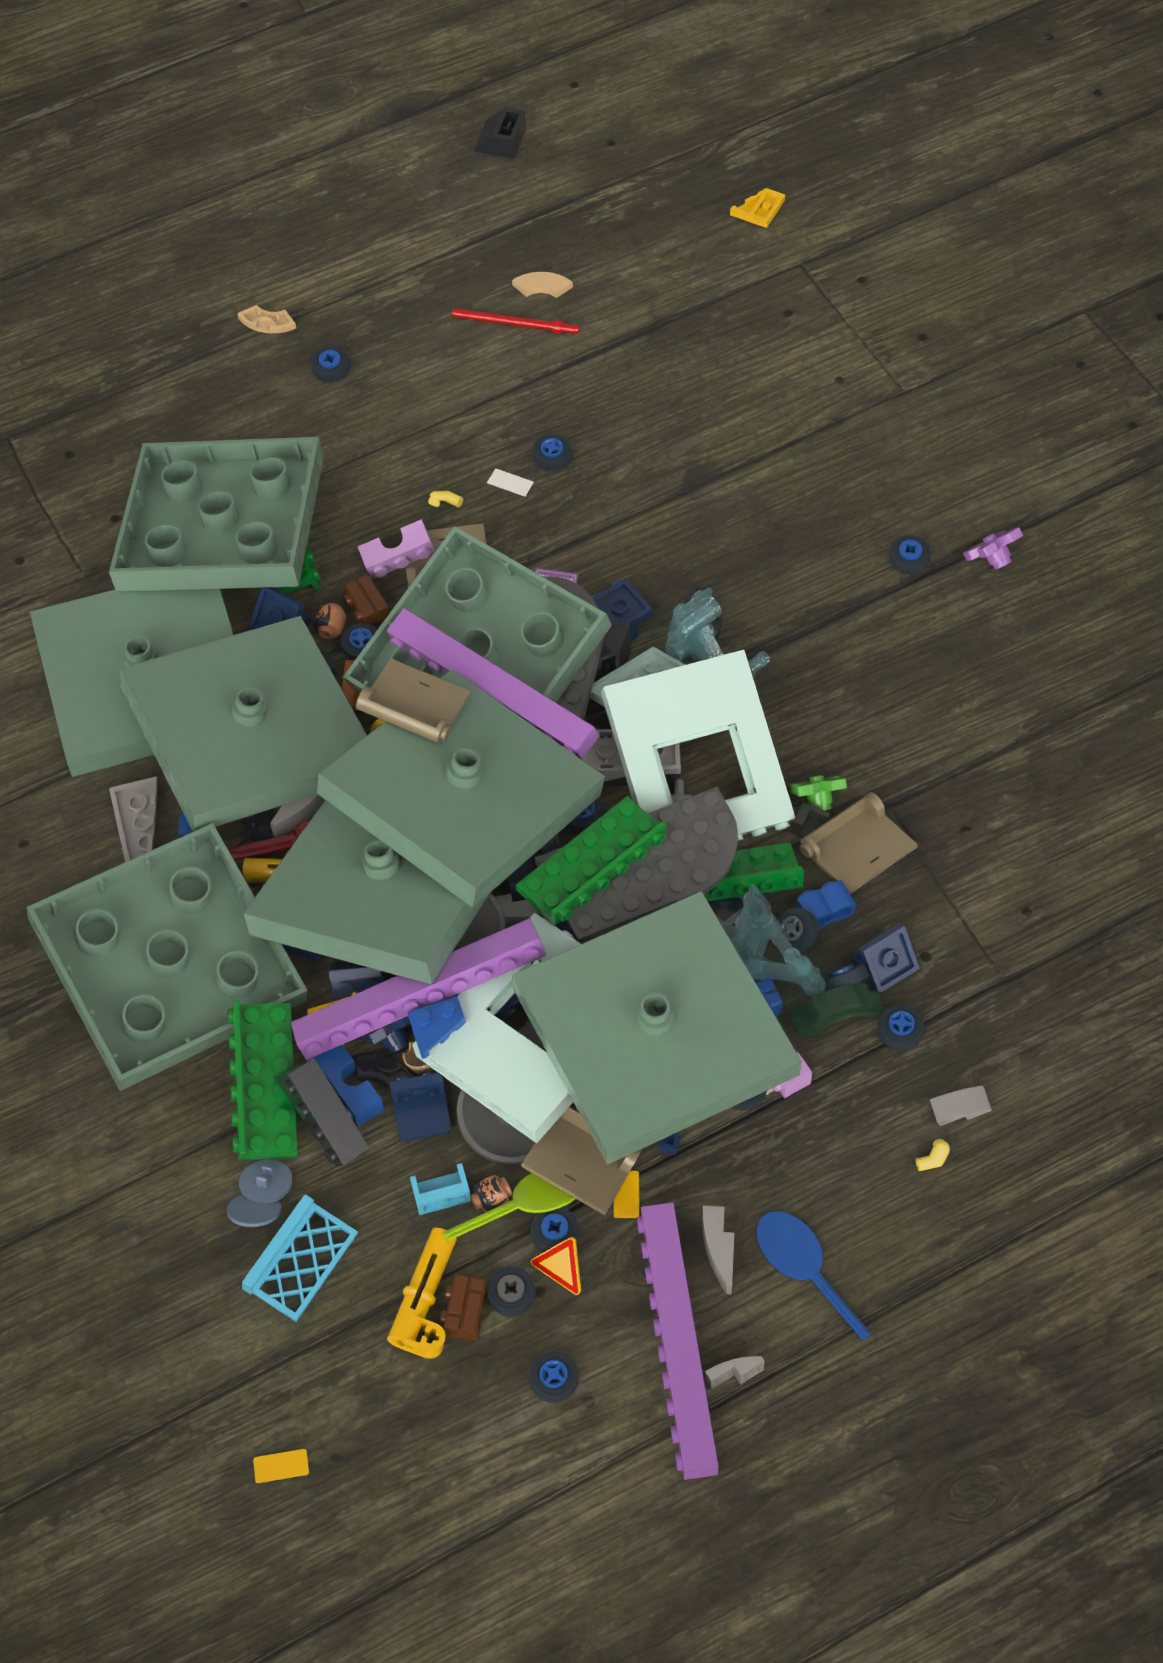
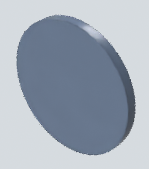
[239,1160,293,1204]
[227,1195,281,1227]

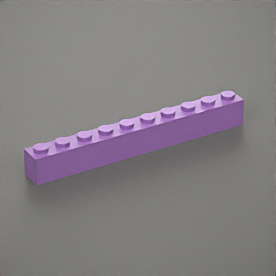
[387,608,599,760]
[291,918,546,1059]
[637,1202,718,1480]

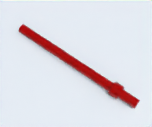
[452,308,580,334]

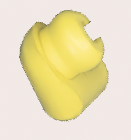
[428,491,463,508]
[916,1139,950,1171]

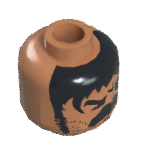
[313,603,347,639]
[470,1174,512,1213]

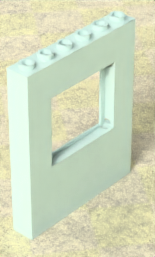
[601,650,795,841]
[413,913,581,1143]

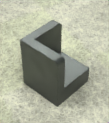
[791,802,830,838]

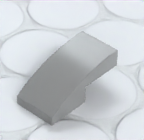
[930,1086,992,1126]
[705,1356,765,1389]

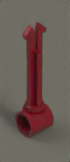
[227,820,311,861]

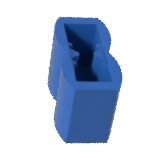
[796,881,856,929]

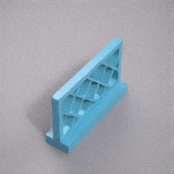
[242,1194,358,1322]

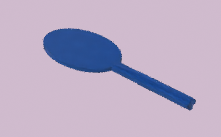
[757,1211,871,1341]

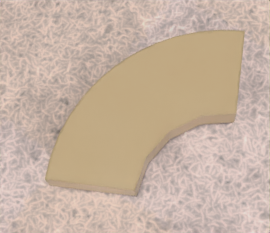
[512,272,573,298]
[237,305,296,333]

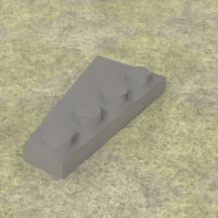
[109,776,158,862]

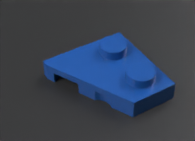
[407,996,466,1059]

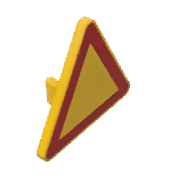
[531,1237,581,1295]

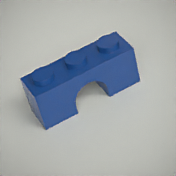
[314,1045,384,1127]

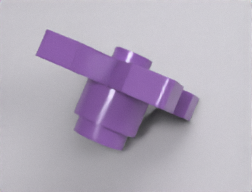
[963,527,1023,569]

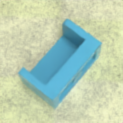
[410,1163,471,1215]

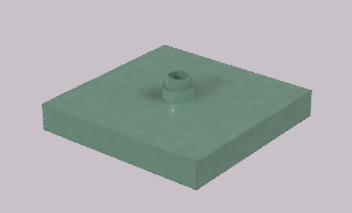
[109,437,324,592]
[343,526,612,703]
[30,589,233,777]
[120,616,367,832]
[317,669,605,908]
[244,800,490,984]
[27,823,308,1091]
[512,892,802,1165]

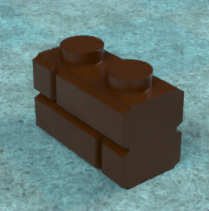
[343,574,391,627]
[440,1275,487,1341]

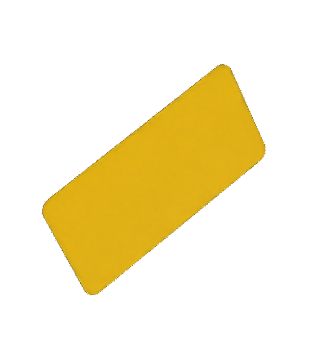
[614,1171,639,1218]
[253,1449,309,1483]

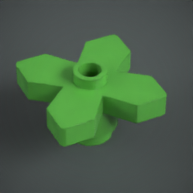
[789,775,847,811]

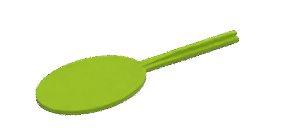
[443,1173,576,1241]

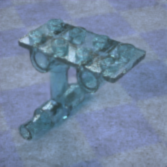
[664,587,771,679]
[730,885,831,1004]

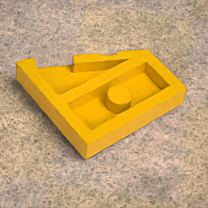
[730,188,785,228]

